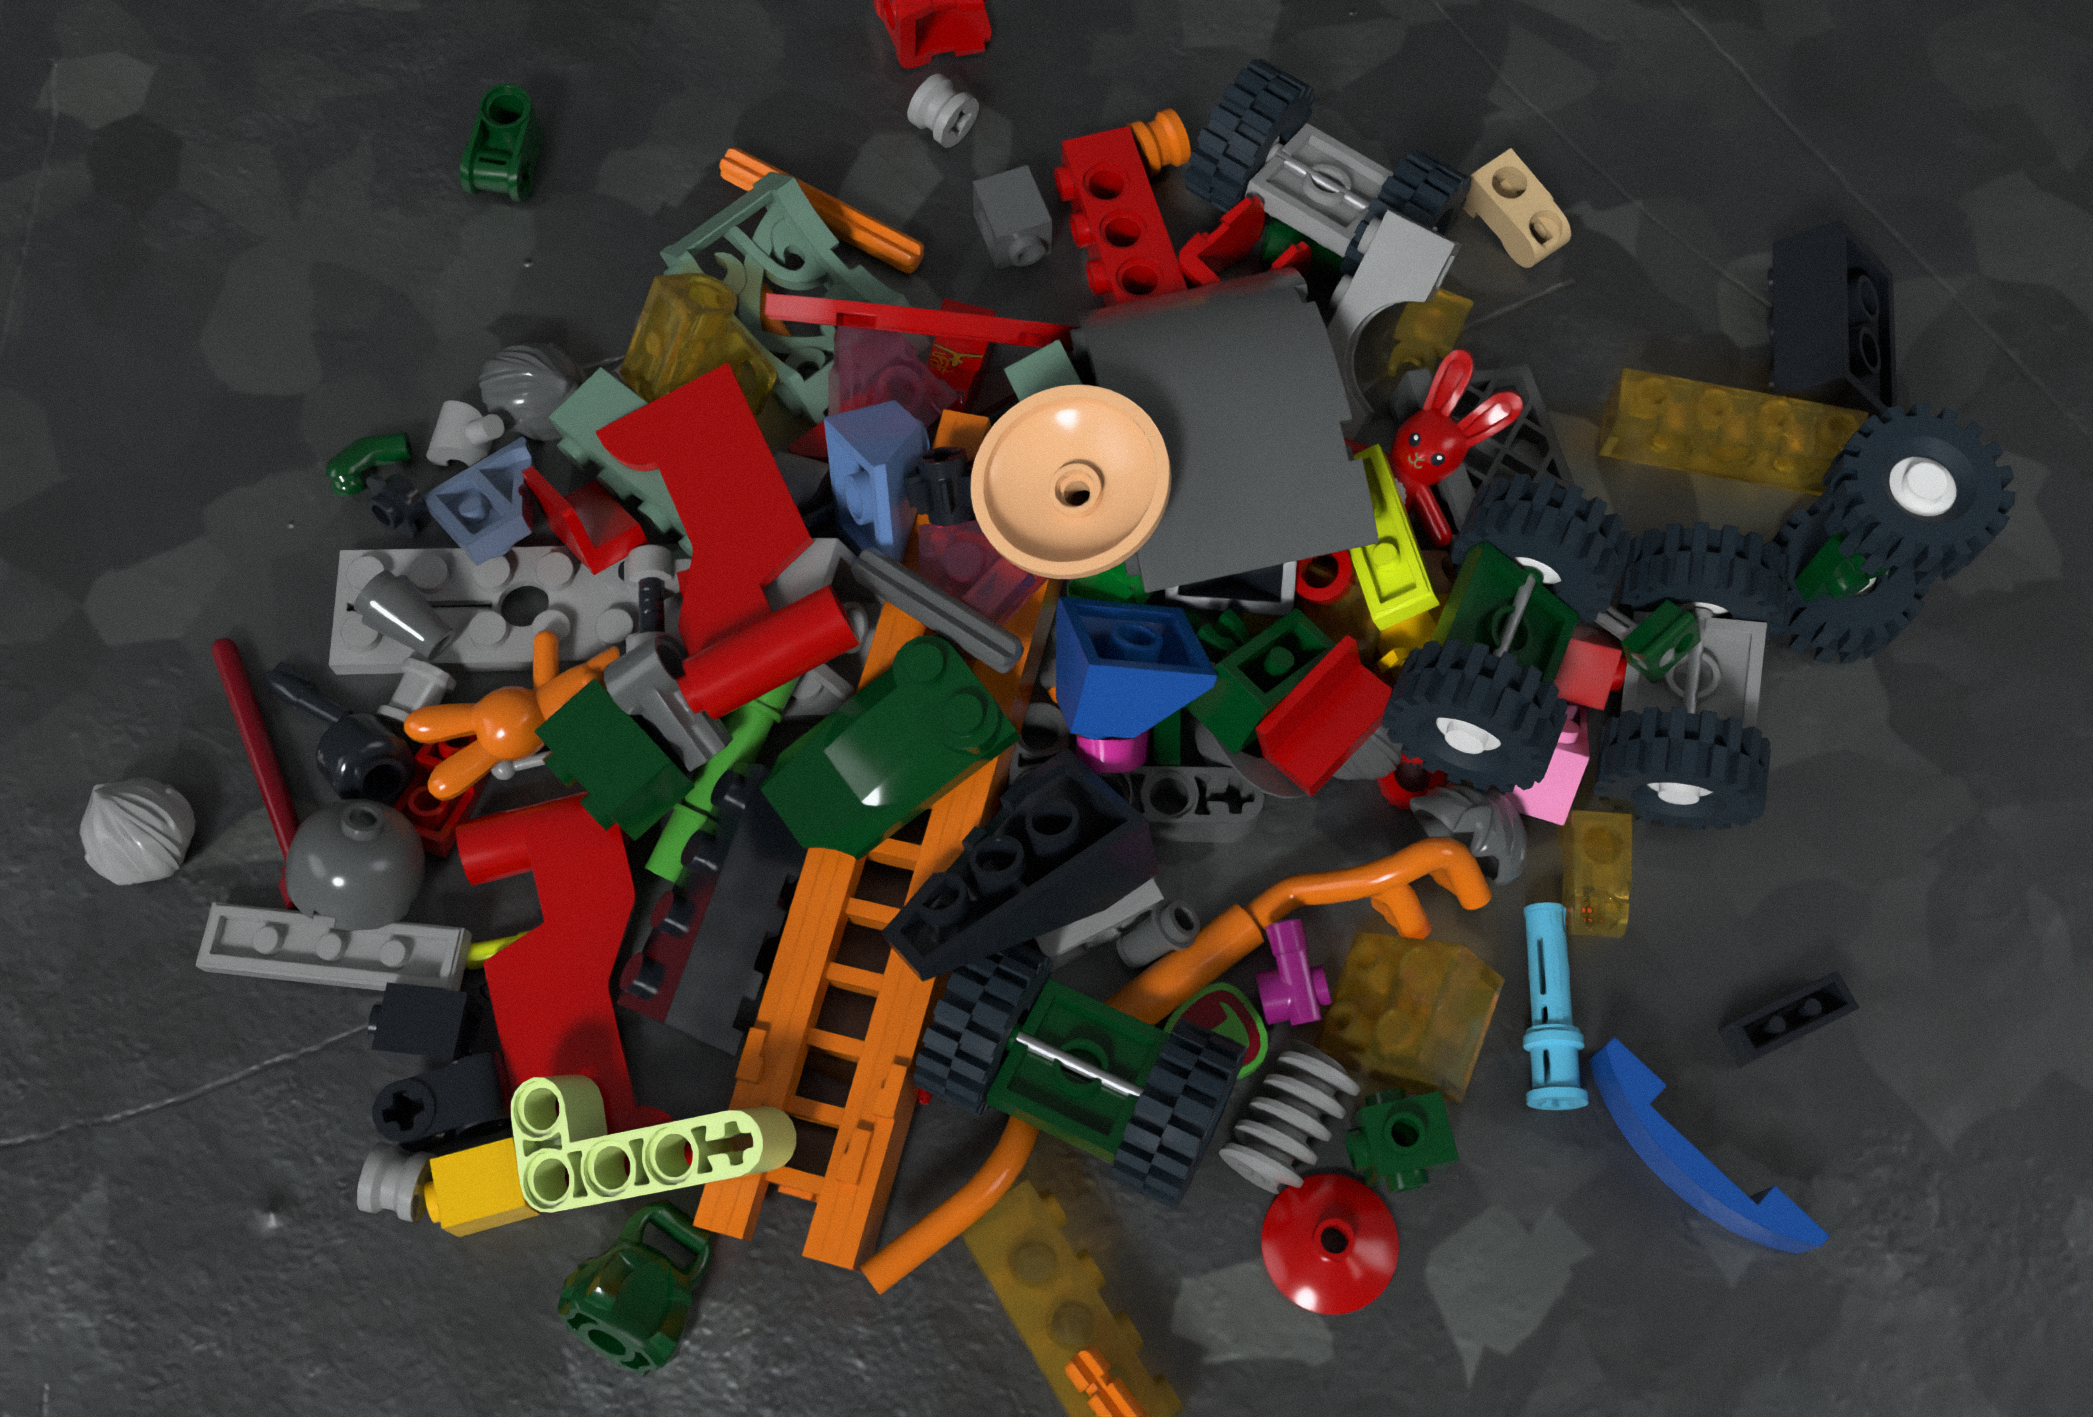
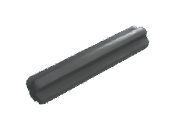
[851,547,1024,673]

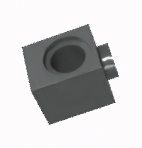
[973,165,1052,271]

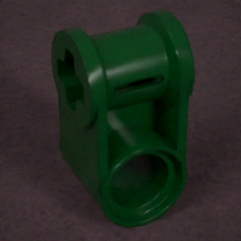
[460,84,544,202]

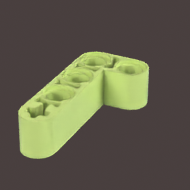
[511,1075,796,1213]

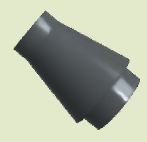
[354,570,455,661]

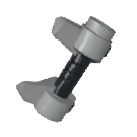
[618,545,691,657]

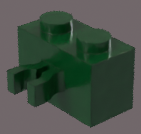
[1188,608,1336,755]
[534,678,695,841]

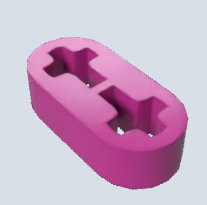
[1076,727,1152,773]

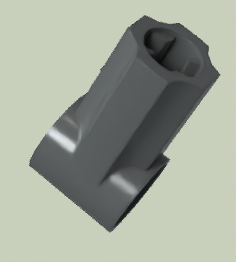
[604,632,733,773]

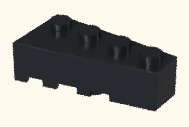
[616,762,809,1056]

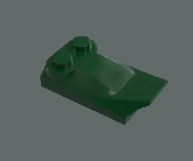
[759,633,1020,861]

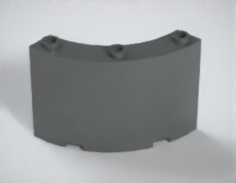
[1070,267,1379,593]

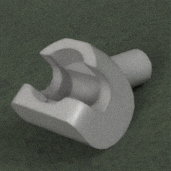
[426,400,504,467]
[775,450,832,513]

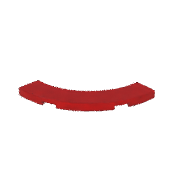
[765,293,1080,352]

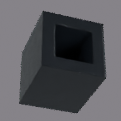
[368,982,484,1069]

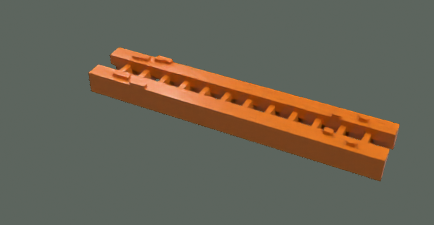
[693,409,1084,1274]

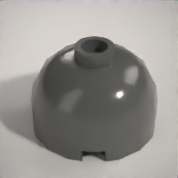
[285,798,426,931]

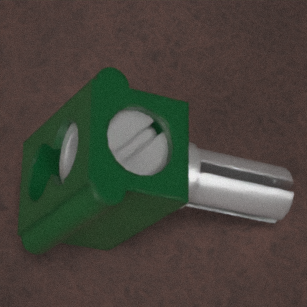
[1594,599,1702,684]

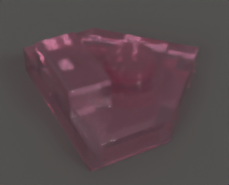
[828,326,960,429]
[919,520,1049,660]

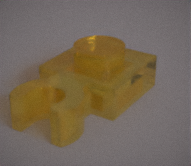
[1387,288,1474,377]

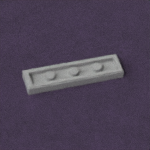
[195,902,472,991]

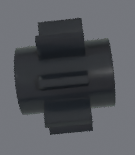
[904,446,975,526]

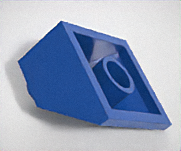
[1056,596,1217,740]

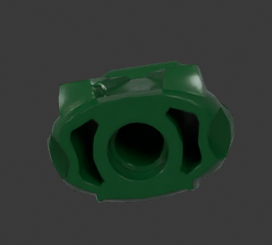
[558,1199,713,1376]

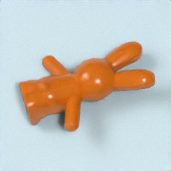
[404,630,620,801]

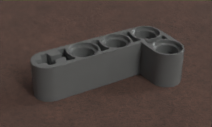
[1009,702,1265,843]

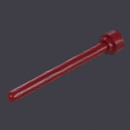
[211,638,301,911]

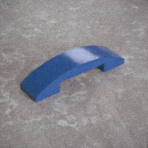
[1589,1037,1830,1254]

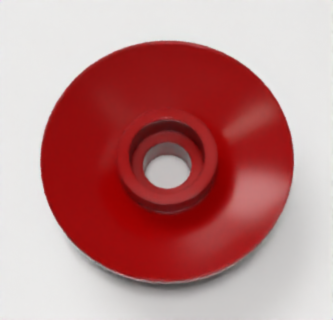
[1261,1174,1399,1315]

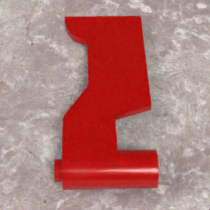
[455,790,693,1212]

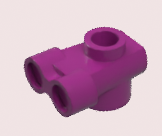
[1256,919,1332,1027]

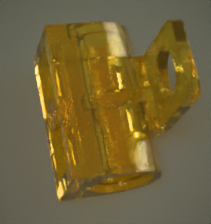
[620,273,776,416]

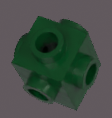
[1344,1088,1459,1194]

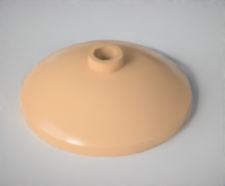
[971,385,1172,579]

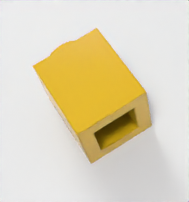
[424,1137,540,1237]

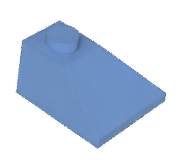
[824,400,930,564]

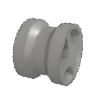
[907,73,979,148]
[357,1142,437,1223]

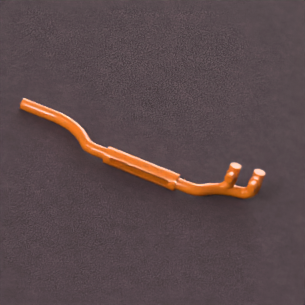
[859,836,1492,1295]

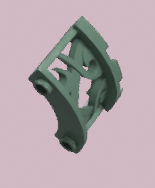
[660,172,931,427]

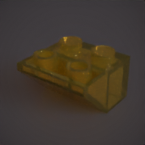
[1313,932,1505,1103]

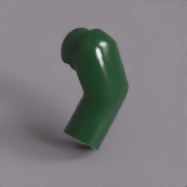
[325,432,413,497]

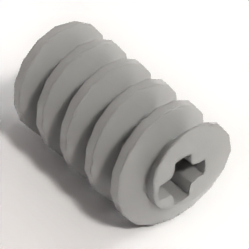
[1219,1039,1361,1194]

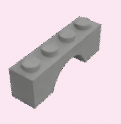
[1327,210,1462,443]

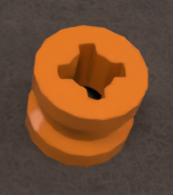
[1125,108,1191,179]

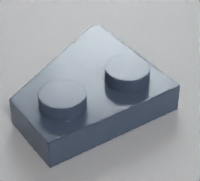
[422,436,536,566]

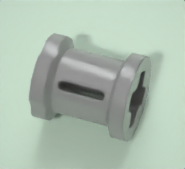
[376,658,457,737]

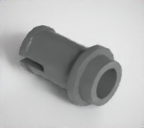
[1116,899,1200,971]

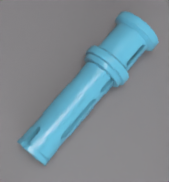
[1522,902,1589,1110]

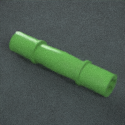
[645,676,800,883]

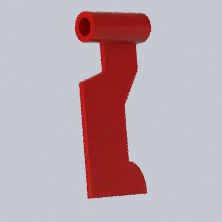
[595,362,861,720]

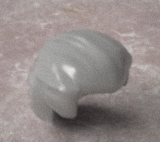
[80,776,196,886]

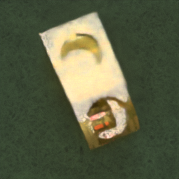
[1557,810,1632,938]

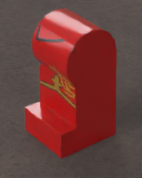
[917,298,996,418]

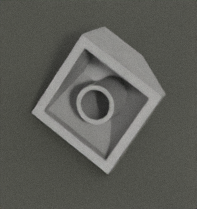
[764,538,885,702]

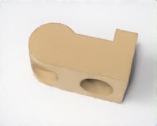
[1463,148,1571,268]

